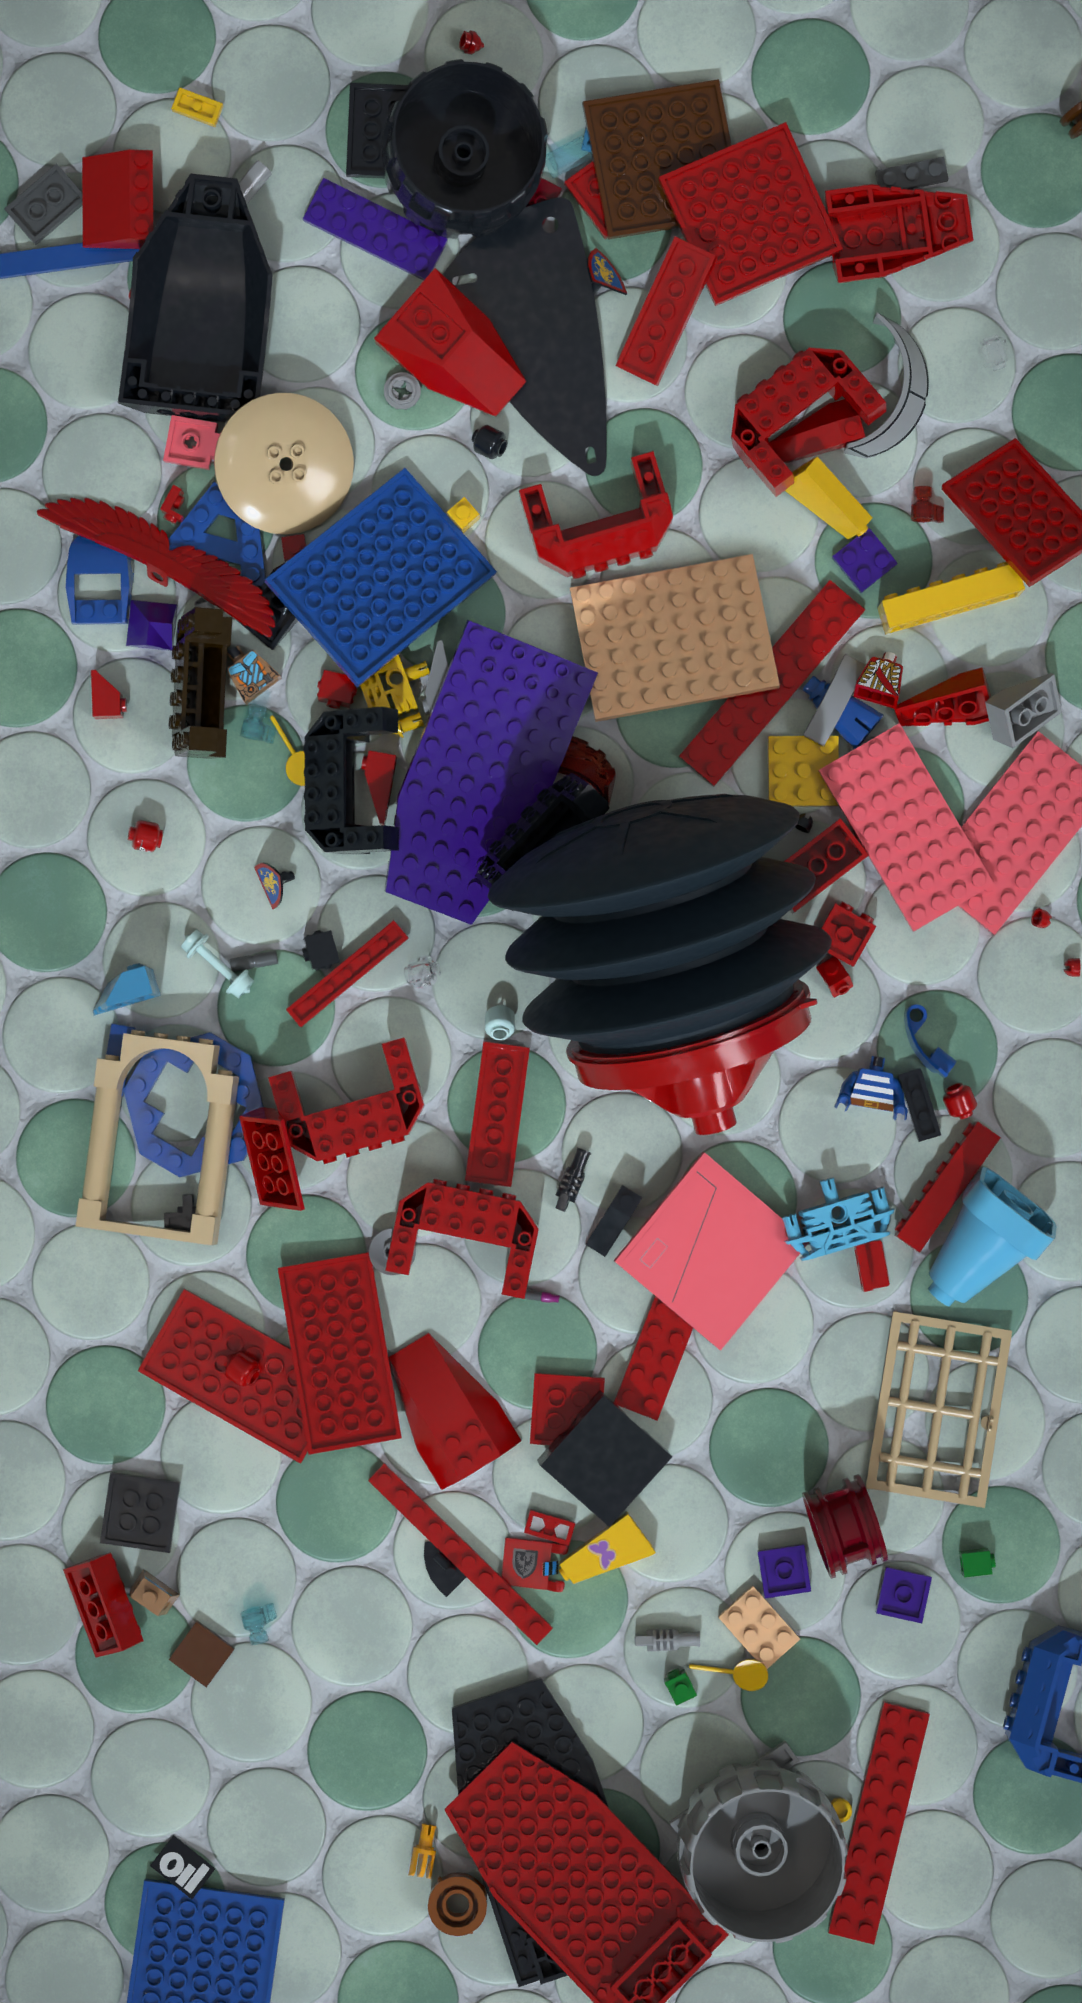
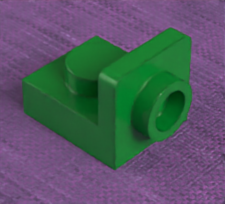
[664,1668,697,1706]

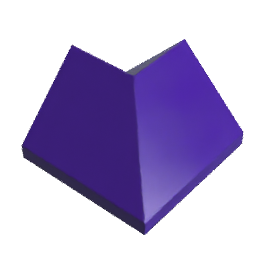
[126,600,178,651]

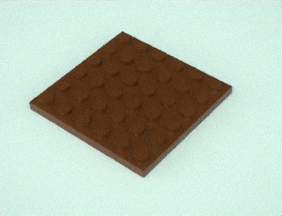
[582,79,731,240]

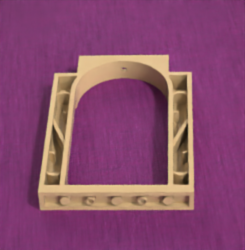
[76,1030,239,1245]

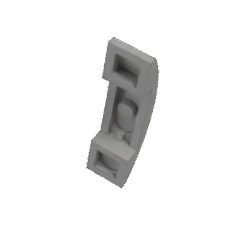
[803,654,865,746]

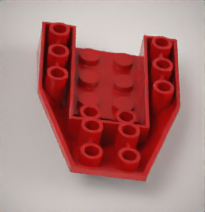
[374,268,526,417]

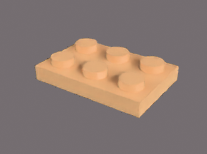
[718,1585,800,1669]

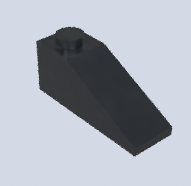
[585,1185,642,1257]

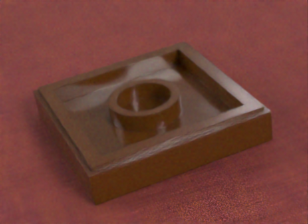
[169,1620,235,1688]

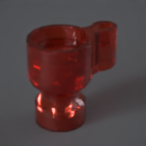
[911,486,944,523]

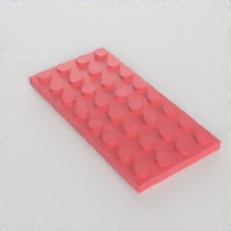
[818,723,994,932]
[958,731,1082,935]

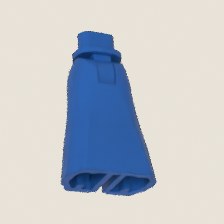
[802,676,884,749]

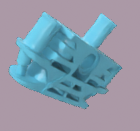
[782,1178,895,1261]

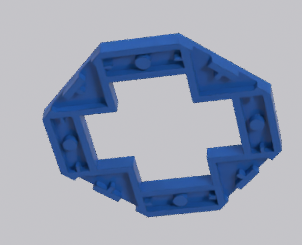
[123,1032,264,1177]

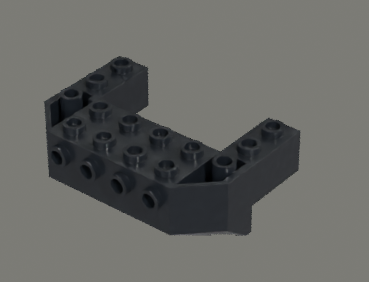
[303,707,399,854]
[475,773,610,911]

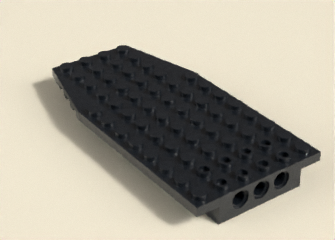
[452,1677,609,1987]

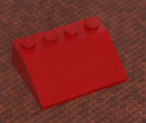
[82,149,153,249]
[239,1107,305,1211]

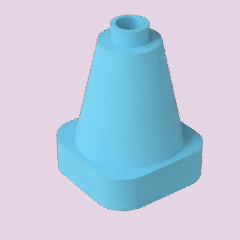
[928,1167,1057,1306]

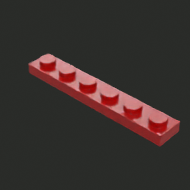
[286,920,409,1028]

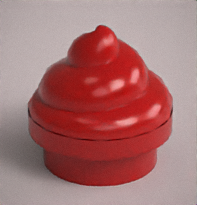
[459,30,484,55]

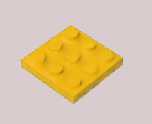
[768,736,839,807]

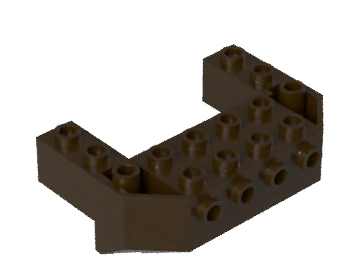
[168,607,232,759]

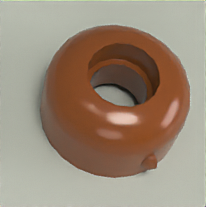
[428,1872,487,1936]

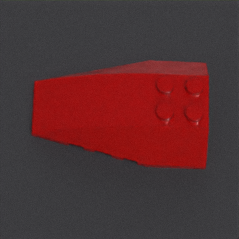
[825,184,974,283]
[389,1333,522,1490]

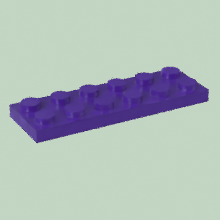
[303,178,448,281]

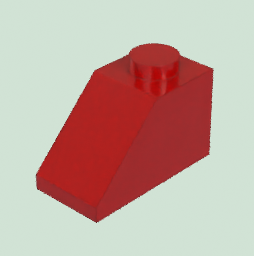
[91,670,127,719]

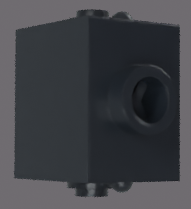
[302,930,340,971]

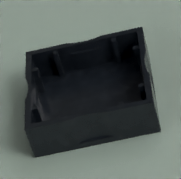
[537,1390,672,1527]

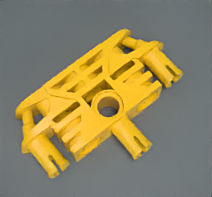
[360,654,430,738]

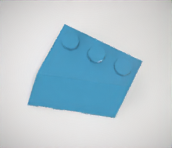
[93,963,161,1016]

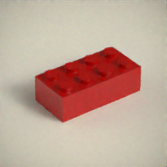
[784,818,869,914]

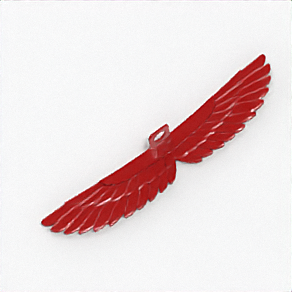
[37,498,275,637]

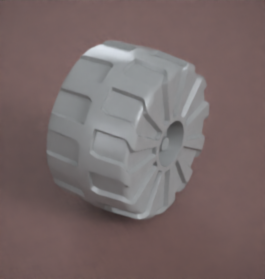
[677,1760,848,1944]

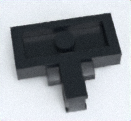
[164,1194,196,1231]

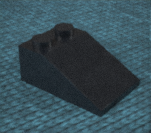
[238,563,298,650]

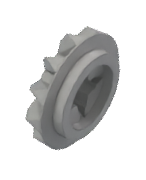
[384,372,421,410]

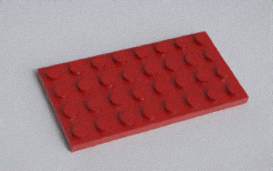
[278,1252,402,1455]
[138,1289,308,1464]

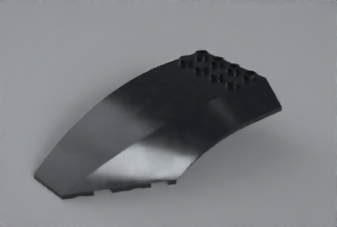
[118,173,273,422]

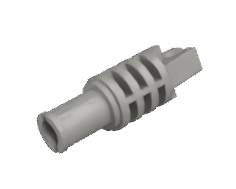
[635,1629,700,1651]

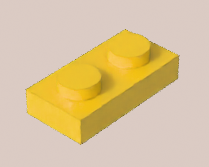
[171,87,224,127]

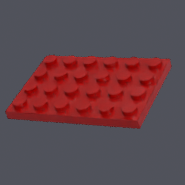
[942,438,1082,587]

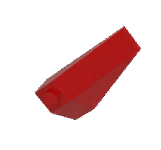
[769,399,865,464]
[894,667,991,726]

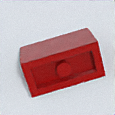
[854,1240,890,1292]

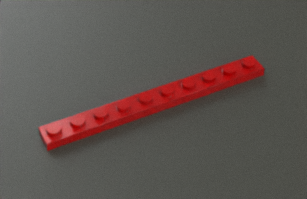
[368,1463,553,1645]

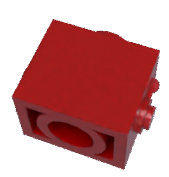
[317,670,357,709]

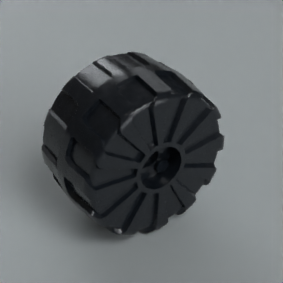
[382,59,548,239]

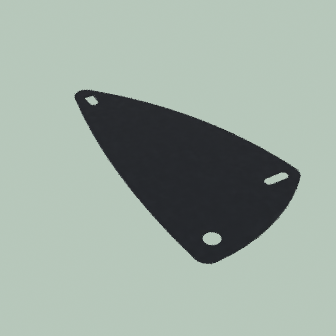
[443,197,607,476]

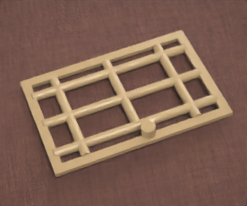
[866,1310,1012,1508]

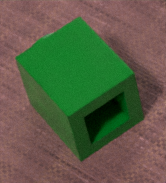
[959,1548,996,1578]

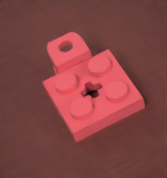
[163,415,220,470]

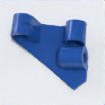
[904,1004,957,1078]

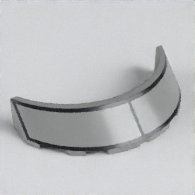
[844,313,929,458]

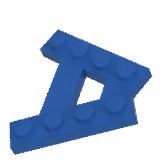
[169,482,266,587]

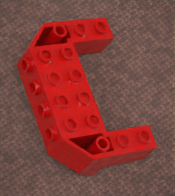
[731,347,886,497]
[519,451,673,579]
[268,1037,425,1164]
[385,1179,539,1299]

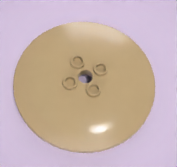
[214,393,354,534]

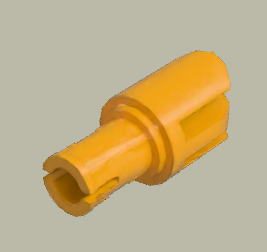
[408,1823,436,1879]

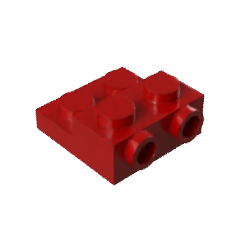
[821,901,877,967]

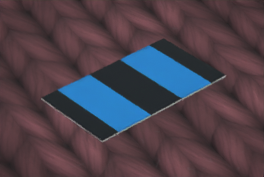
[543,1561,558,1576]

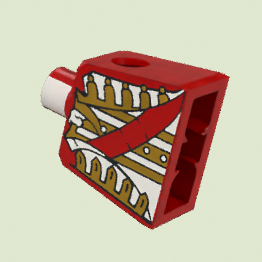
[853,652,903,709]

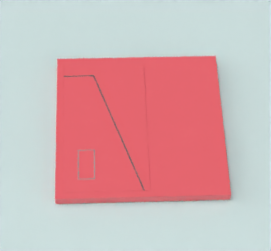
[614,1152,809,1351]

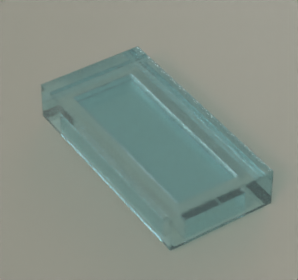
[545,135,592,178]

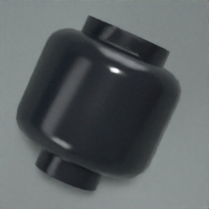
[472,425,508,459]

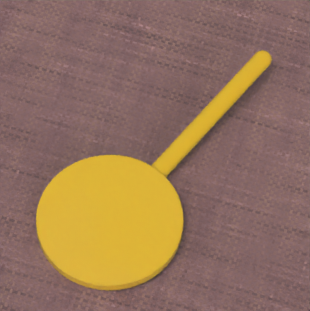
[270,715,305,786]
[689,1659,768,1691]

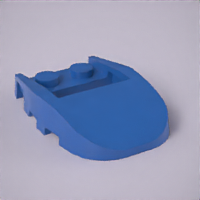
[65,535,134,625]

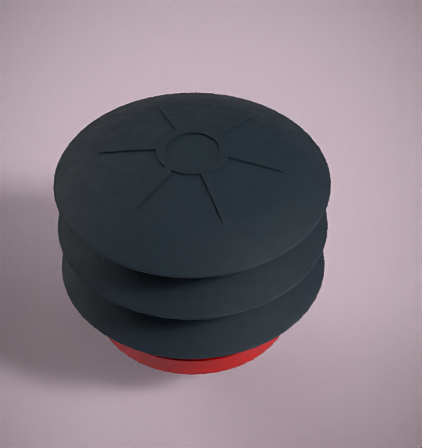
[488,794,832,1135]

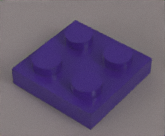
[832,528,898,593]
[757,1544,811,1599]
[875,1566,932,1624]

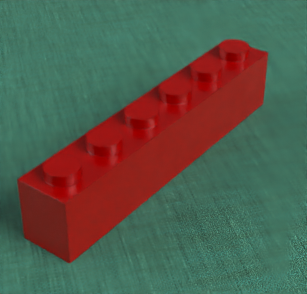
[894,1121,1001,1253]

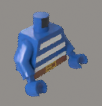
[834,1056,908,1120]

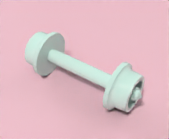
[181,929,254,999]

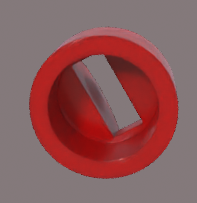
[1031,908,1052,928]
[1064,958,1081,977]

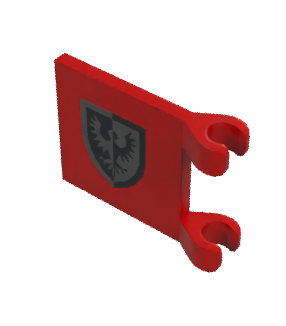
[501,1537,569,1592]

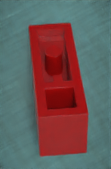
[361,751,397,825]

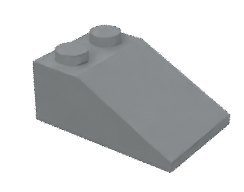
[422,640,448,716]
[985,673,1062,748]

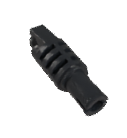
[555,1148,591,1212]

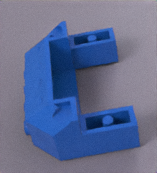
[1003,1625,1082,1783]

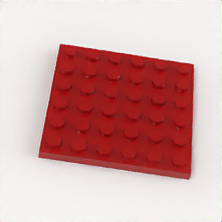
[658,122,843,306]

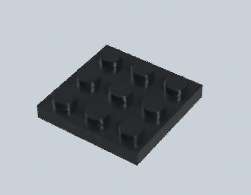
[100,1472,181,1553]

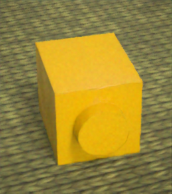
[447,497,480,534]

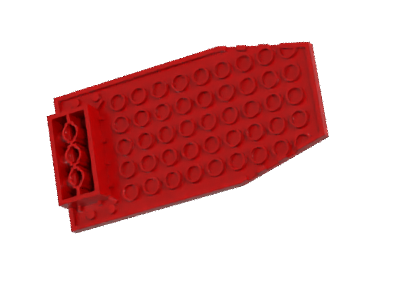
[444,1741,729,2003]

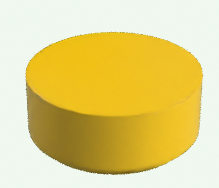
[831,1797,852,1823]

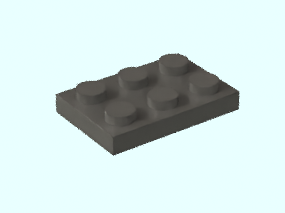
[4,163,82,246]

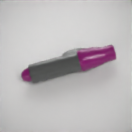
[525,1290,560,1303]

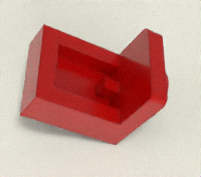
[816,957,853,998]

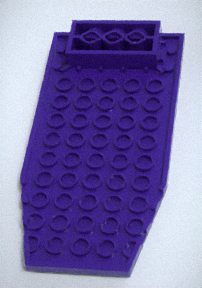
[384,620,598,925]

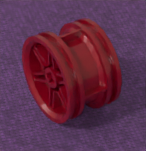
[802,1474,888,1579]

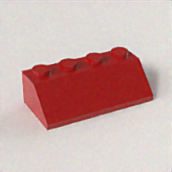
[63,1552,144,1658]

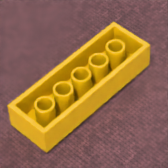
[877,561,1025,635]

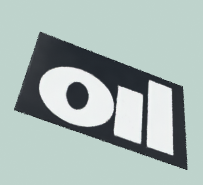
[150,1835,216,1899]

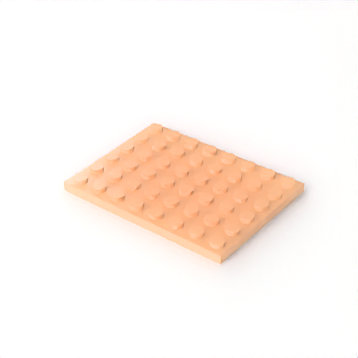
[570,554,780,722]

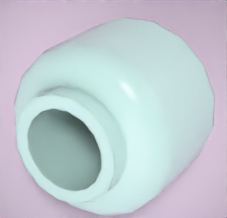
[485,1005,515,1040]

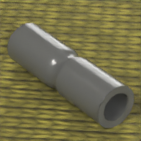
[230,950,278,972]

